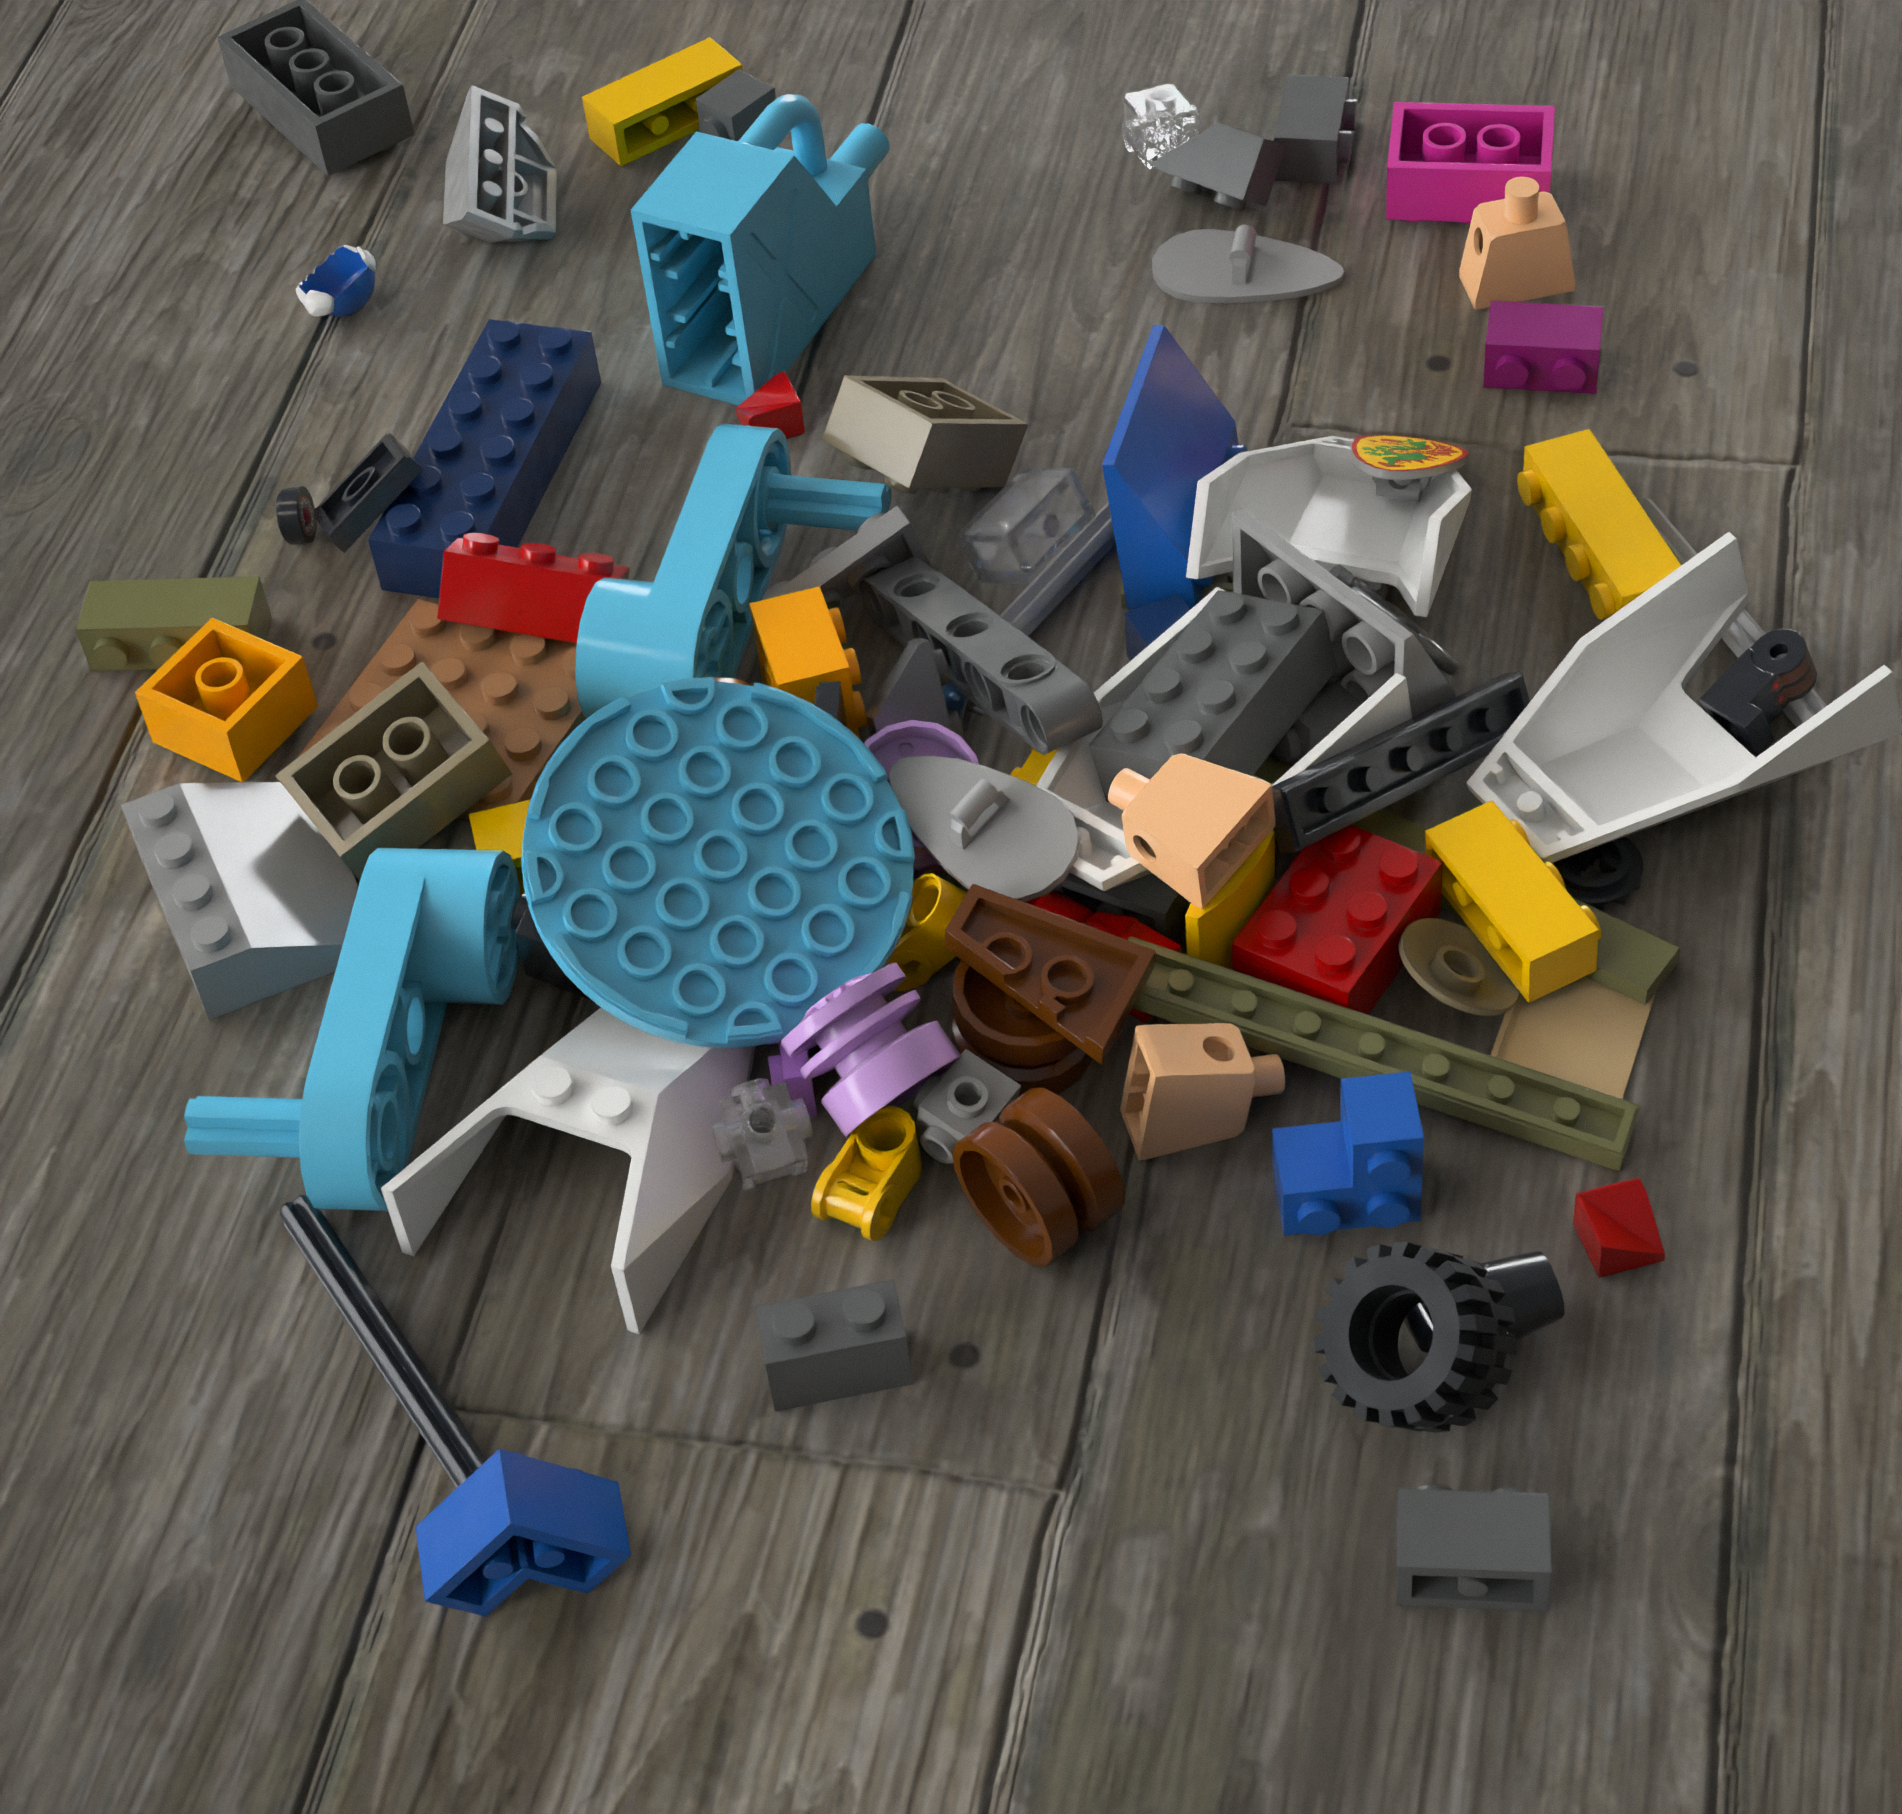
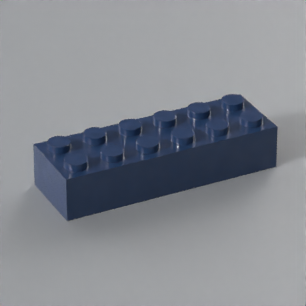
[368,319,601,598]

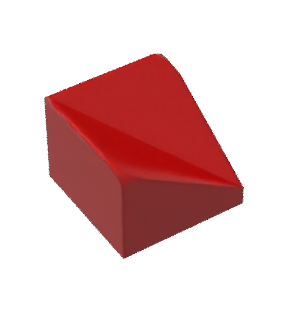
[735,371,805,439]
[1573,1178,1665,1278]

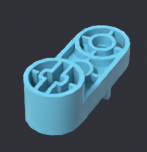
[575,424,892,718]
[184,848,520,1211]

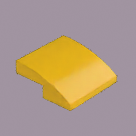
[1185,831,1275,970]

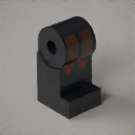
[1699,629,1817,757]

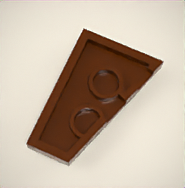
[944,883,1156,1065]

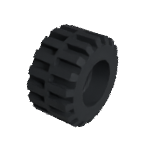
[1314,1242,1517,1433]

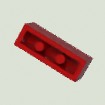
[437,533,630,643]

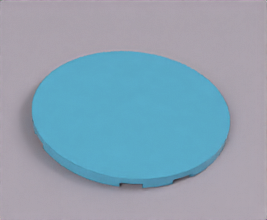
[521,677,915,1048]

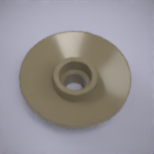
[1398,918,1520,1016]

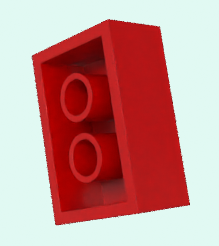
[1232,824,1443,1015]

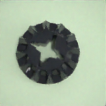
[1552,837,1643,911]

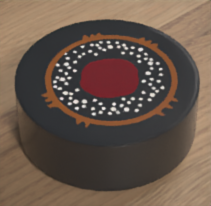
[276,486,317,545]

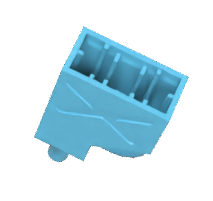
[631,94,890,406]

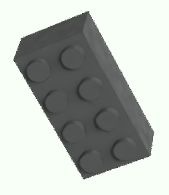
[217,0,415,176]
[1089,590,1338,803]

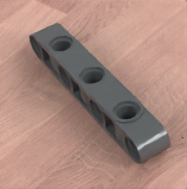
[860,556,1103,755]

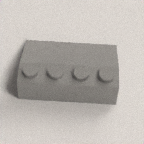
[1232,508,1456,718]
[121,782,359,1020]

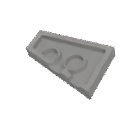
[761,506,931,611]

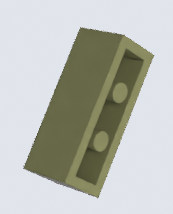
[76,576,272,671]

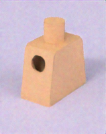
[1459,177,1576,310]
[1108,753,1276,910]
[1120,1023,1285,1160]

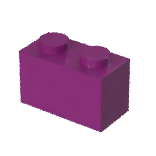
[1483,301,1604,394]

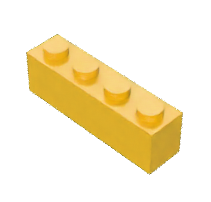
[1517,429,1681,620]

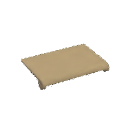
[1490,976,1656,1099]

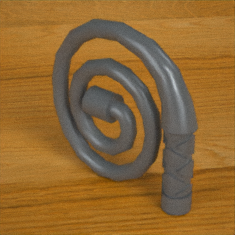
[1329,564,1460,675]

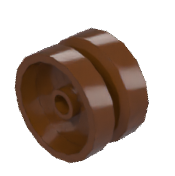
[951,960,1093,1097]
[952,1088,1125,1267]

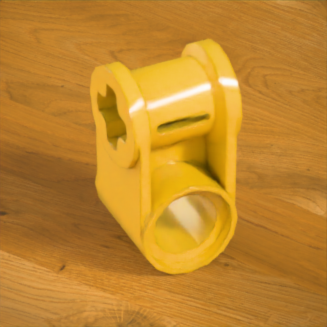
[884,873,967,991]
[811,1106,923,1242]

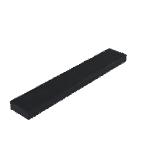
[1272,671,1530,853]

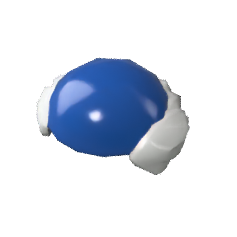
[296,245,376,317]

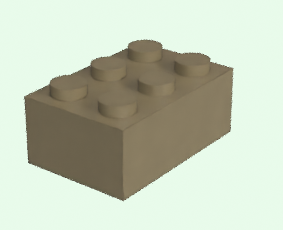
[822,375,1029,494]
[275,662,512,881]

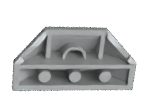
[443,85,557,243]

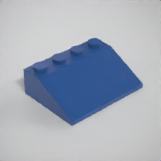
[1102,325,1248,610]

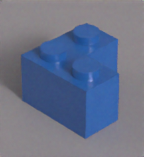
[1272,1071,1424,1236]
[416,1449,631,1617]

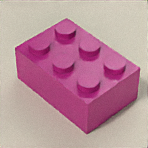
[1386,102,1555,224]

